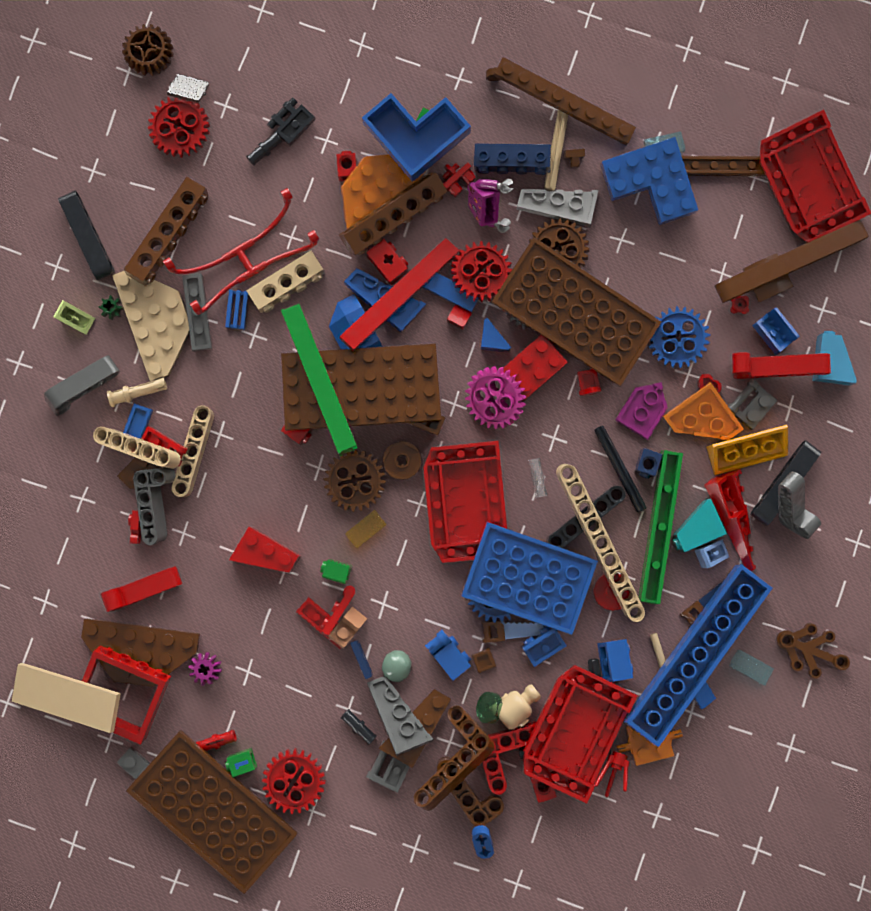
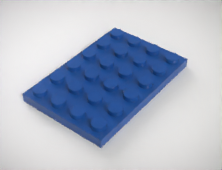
[461,522,598,635]

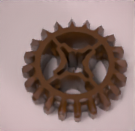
[122,24,174,76]

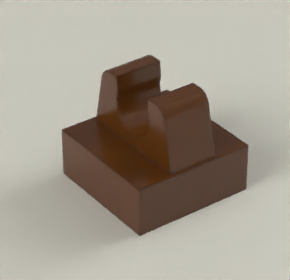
[564,149,585,167]

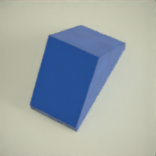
[481,318,511,353]

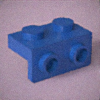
[752,307,800,355]
[521,626,567,667]

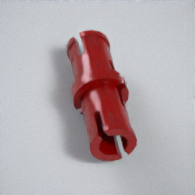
[196,730,237,751]

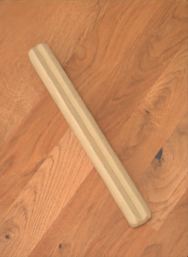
[544,110,568,191]

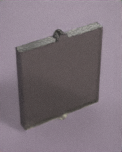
[167,74,209,104]

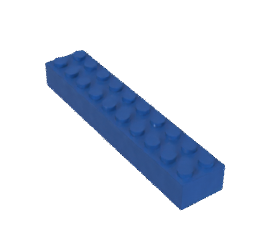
[623,564,772,747]

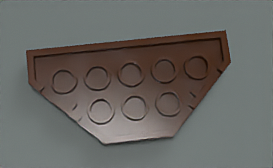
[81,618,200,687]

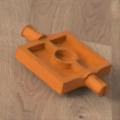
[616,726,683,766]

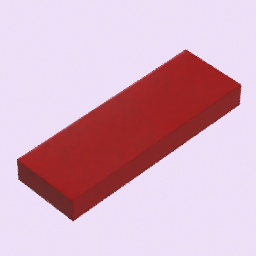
[296,597,341,649]

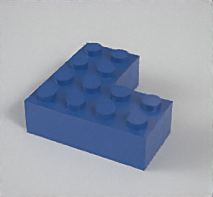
[362,93,471,182]
[600,137,698,225]

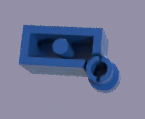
[425,630,471,680]

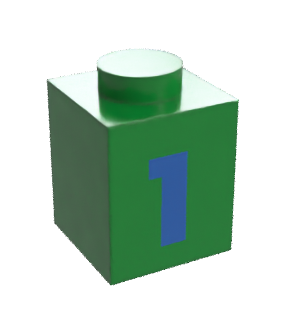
[225,748,257,777]

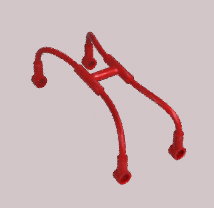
[163,188,319,315]

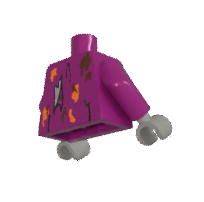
[467,179,513,233]

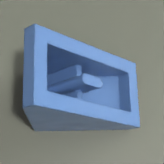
[695,539,729,568]

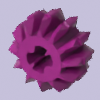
[188,652,222,686]

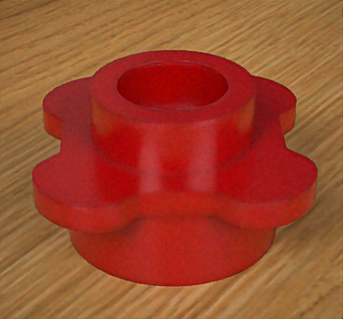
[730,296,749,314]

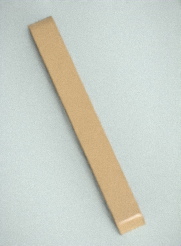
[556,464,645,622]

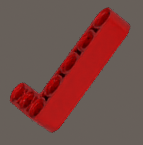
[732,352,831,379]
[480,720,538,795]

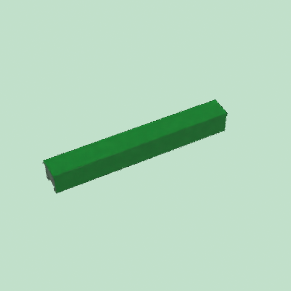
[281,304,357,456]
[638,450,683,604]

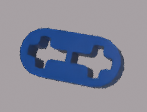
[472,825,494,859]

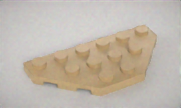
[112,271,190,381]

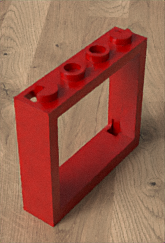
[82,645,171,745]

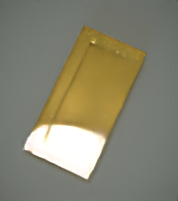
[345,510,387,548]

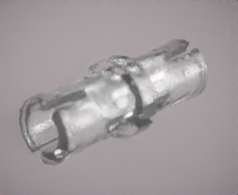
[528,458,548,498]

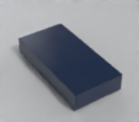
[350,639,373,679]

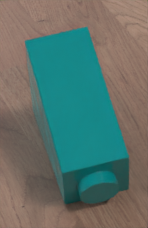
[673,498,727,552]

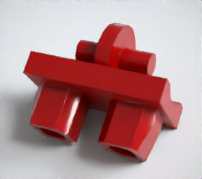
[442,162,476,197]

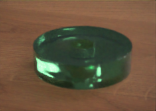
[476,692,503,724]

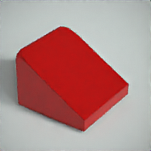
[447,304,472,330]

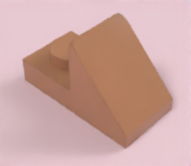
[328,607,367,648]

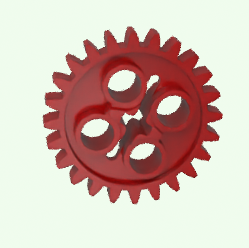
[147,95,210,158]
[451,241,512,302]
[262,748,326,814]

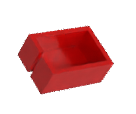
[503,335,568,402]

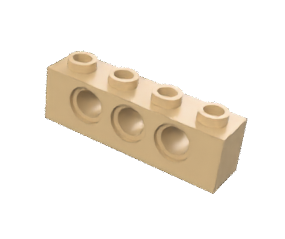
[246,251,325,313]

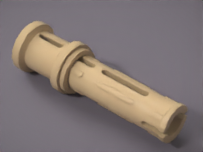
[107,378,167,407]

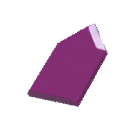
[615,382,668,440]

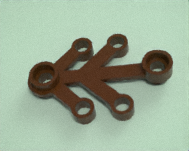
[776,623,850,679]

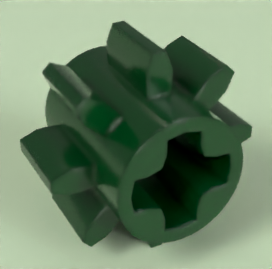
[98,295,124,320]

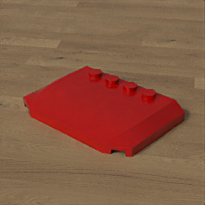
[760,109,871,243]
[423,441,507,563]
[523,665,638,804]

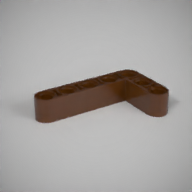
[414,705,494,811]

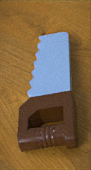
[482,621,543,643]

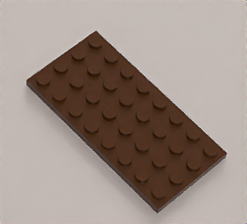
[491,237,661,386]
[281,344,441,431]
[126,730,298,894]

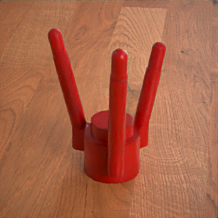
[594,751,630,798]

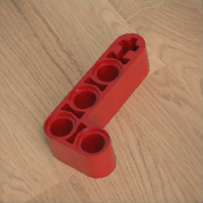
[100,566,183,612]

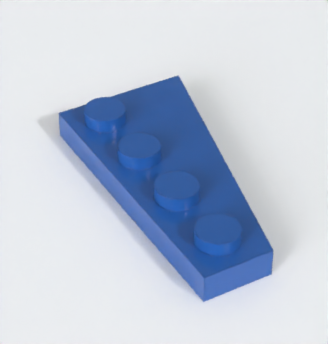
[344,268,426,332]

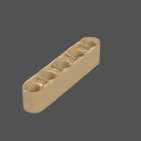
[172,405,214,498]
[93,426,181,469]

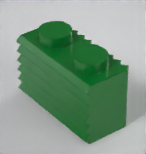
[320,559,352,584]

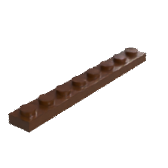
[494,57,636,146]

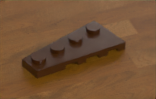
[378,689,451,768]

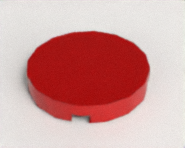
[593,573,629,611]

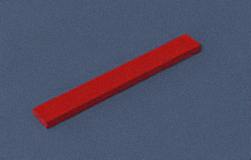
[339,238,459,352]

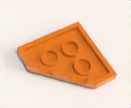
[663,383,744,440]

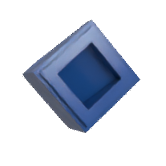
[694,682,716,709]

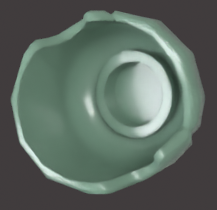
[382,650,412,682]

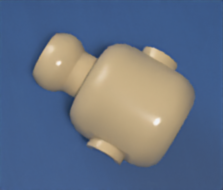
[494,685,541,730]

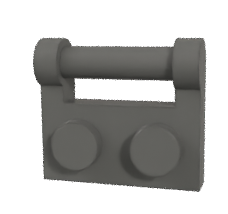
[728,379,778,430]
[366,740,409,793]

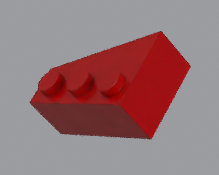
[229,527,301,573]

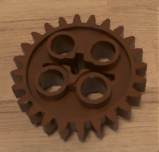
[529,218,590,267]
[323,449,386,512]

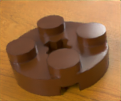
[383,441,421,480]

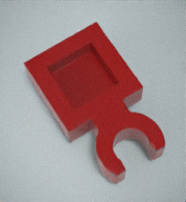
[128,510,141,544]

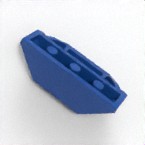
[329,294,383,350]

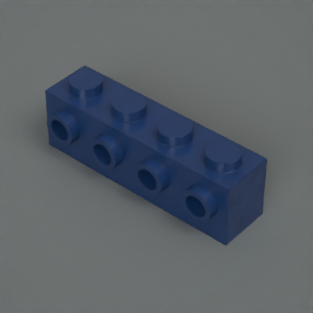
[474,143,551,175]

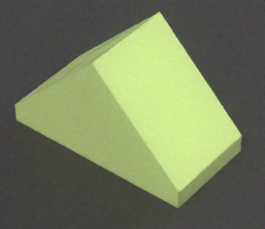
[54,300,95,335]

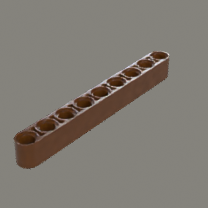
[714,220,869,303]

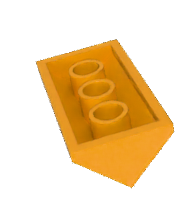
[706,425,788,475]

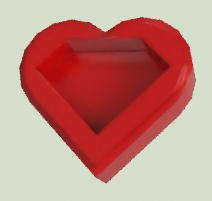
[698,374,722,393]

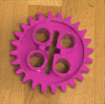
[465,366,526,429]

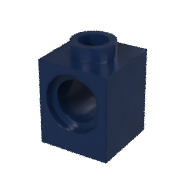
[634,448,662,479]

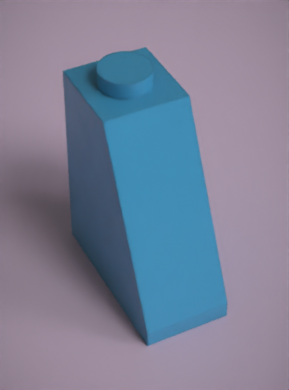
[812,331,857,386]

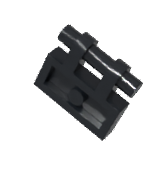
[267,97,316,146]

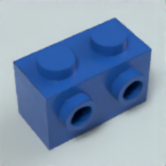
[597,639,633,682]

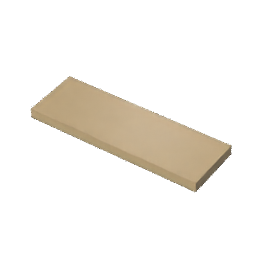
[12,663,121,733]

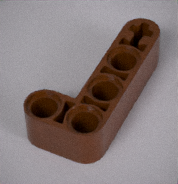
[437,757,504,826]

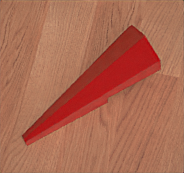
[704,468,756,571]

